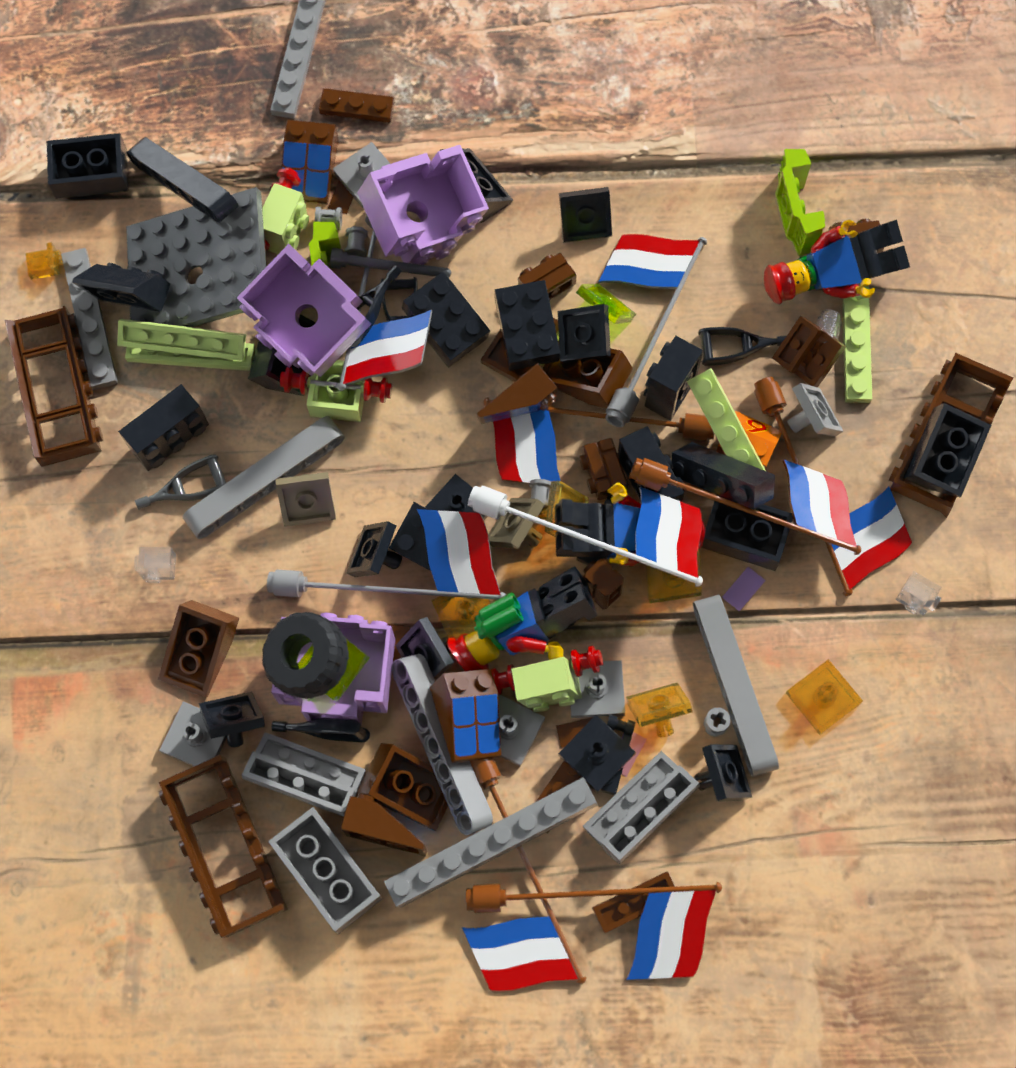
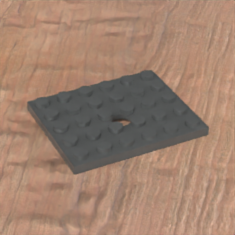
[126,187,266,327]

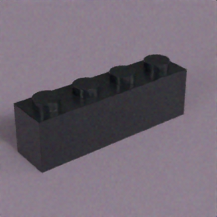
[671,442,775,510]

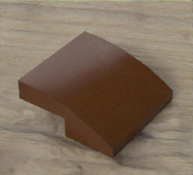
[772,316,846,387]

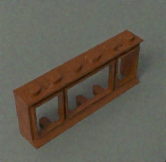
[5,306,104,467]
[888,353,1014,518]
[158,755,288,938]

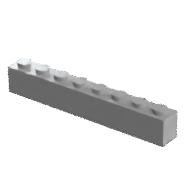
[384,777,598,908]

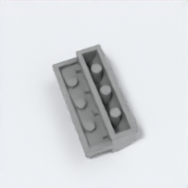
[242,732,366,817]
[583,751,700,864]

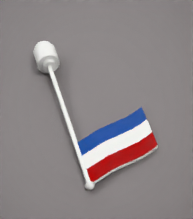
[468,486,703,586]

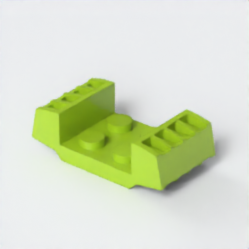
[775,149,825,257]
[309,222,341,268]

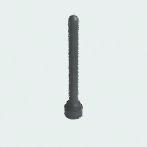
[330,248,452,277]

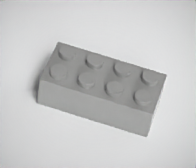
[268,807,382,934]

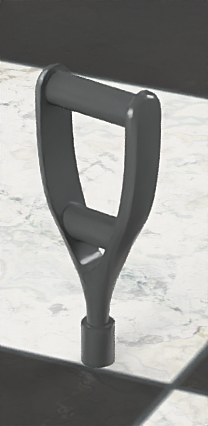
[135,454,226,510]

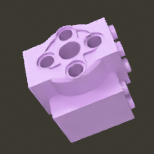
[357,145,489,265]
[237,244,371,377]
[271,613,395,726]

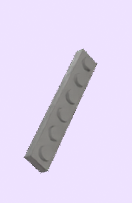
[271,0,326,119]
[61,248,118,390]

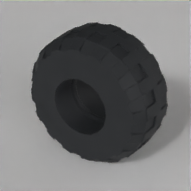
[262,612,349,699]

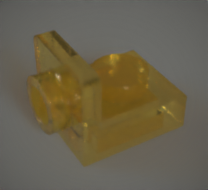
[26,242,63,280]

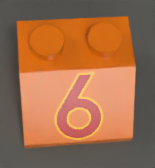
[716,411,782,470]

